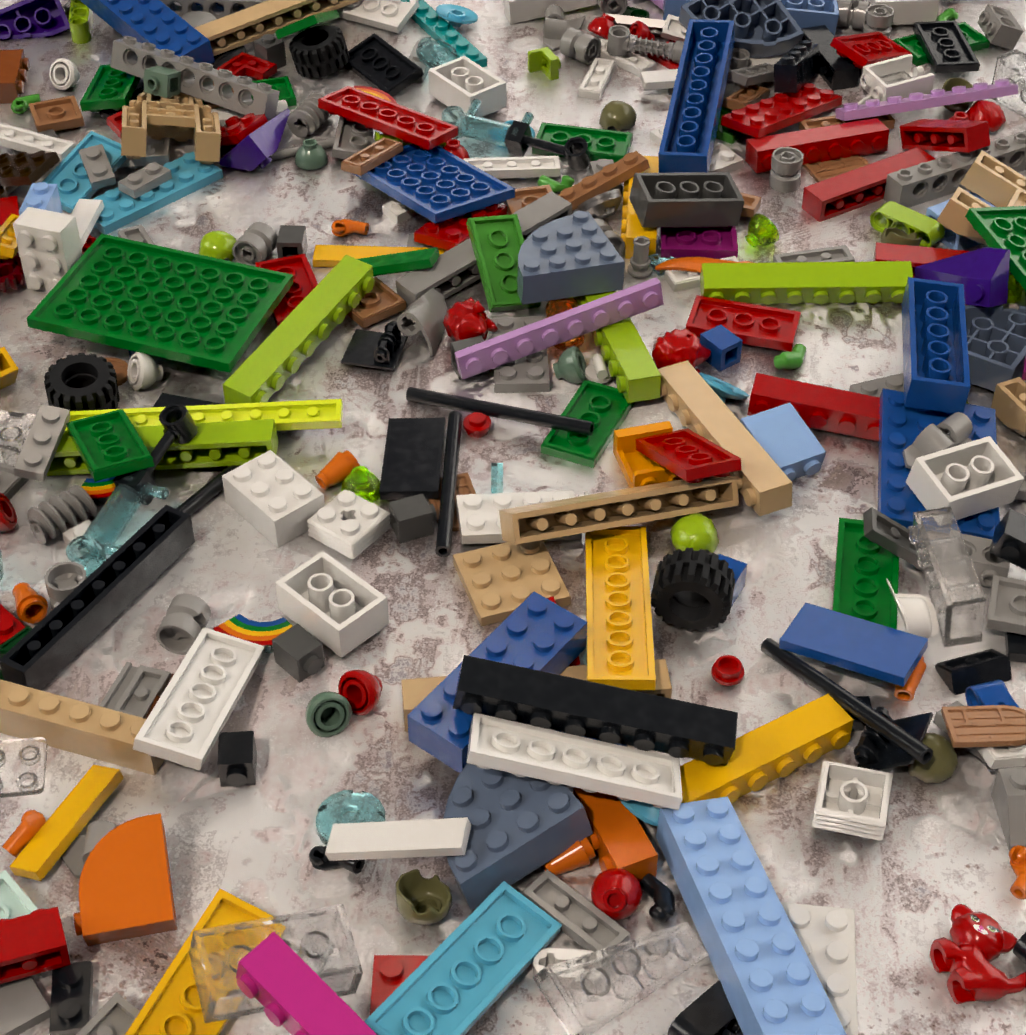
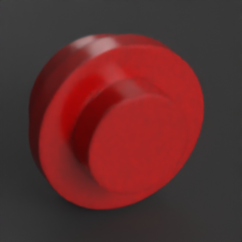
[463,412,491,438]
[711,655,744,686]

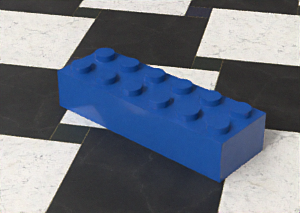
[902,277,971,413]
[407,591,587,773]

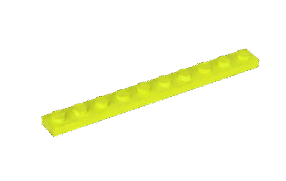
[65,399,343,431]

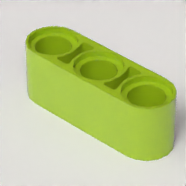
[69,0,94,44]
[870,201,945,247]

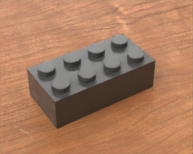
[629,172,745,229]

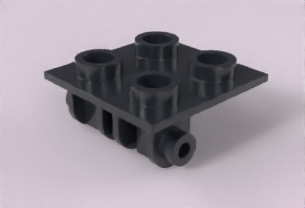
[341,321,408,371]
[854,707,934,771]

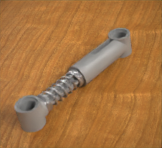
[607,25,750,70]

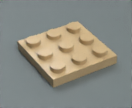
[453,540,571,626]

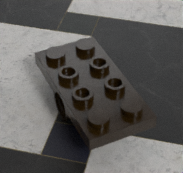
[0,151,60,198]

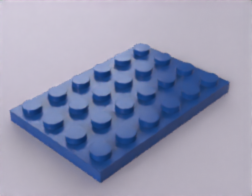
[352,144,515,223]
[878,388,1000,539]

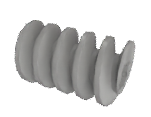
[287,92,332,138]
[27,485,98,544]

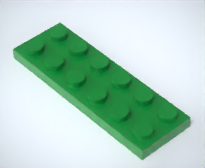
[832,517,899,629]

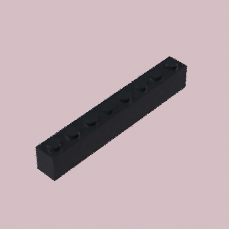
[0,505,195,690]
[453,655,738,766]

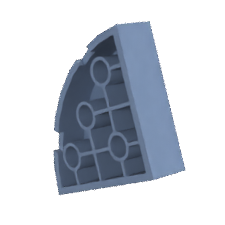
[679,0,804,58]
[517,211,625,305]
[965,304,1026,392]
[443,763,593,911]

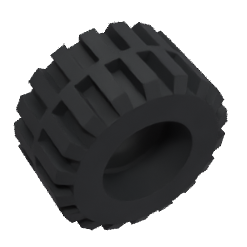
[289,25,350,78]
[44,353,120,411]
[651,548,735,632]

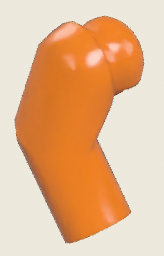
[331,219,369,237]
[2,810,46,857]
[1009,845,1026,899]

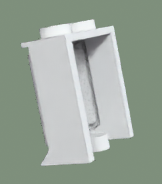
[860,54,934,102]

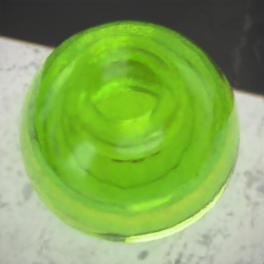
[745,214,779,248]
[341,466,380,503]

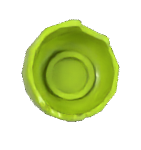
[198,231,237,261]
[670,513,719,553]

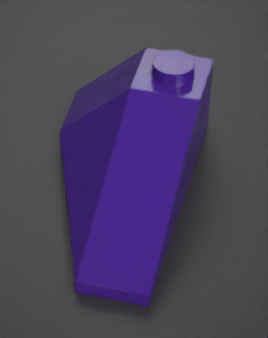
[0,0,70,40]
[218,108,290,171]
[914,247,1010,307]

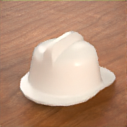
[886,578,940,638]

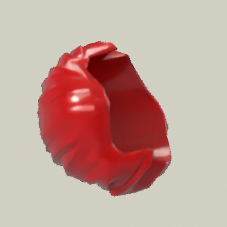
[966,100,1006,132]

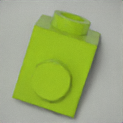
[528,47,561,80]

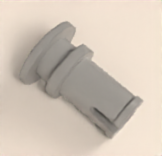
[627,236,653,278]

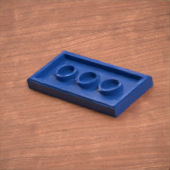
[779,603,928,687]

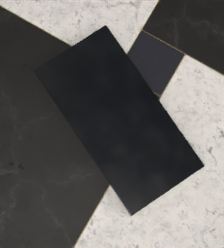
[913,20,980,73]
[345,33,424,97]
[379,417,446,500]

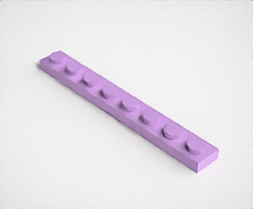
[835,79,1018,121]
[454,277,664,380]

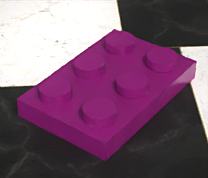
[660,226,738,259]

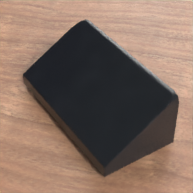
[935,649,1012,695]

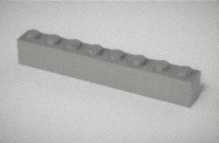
[395,191,572,307]

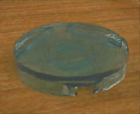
[416,37,457,69]
[316,790,386,846]

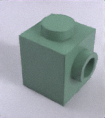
[143,66,181,98]

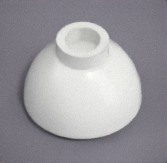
[49,58,80,90]
[127,352,163,391]

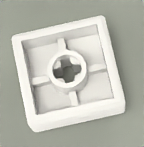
[307,490,391,559]
[812,760,893,841]

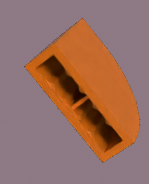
[74,813,178,946]

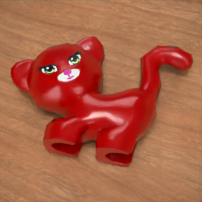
[929,904,1026,1004]

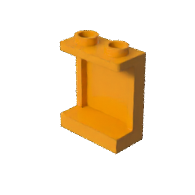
[613,421,682,488]

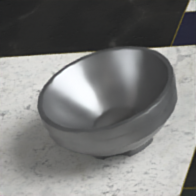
[578,189,622,219]

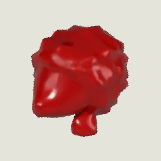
[443,297,498,341]
[652,328,711,373]

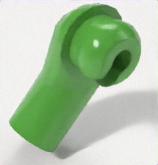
[936,8,959,21]
[11,94,41,114]
[538,175,575,193]
[773,344,806,370]

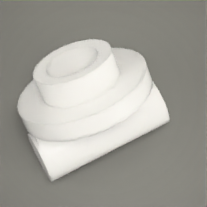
[585,354,612,384]

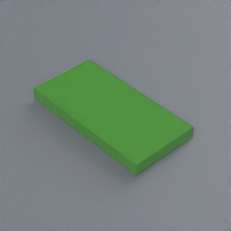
[466,214,541,312]

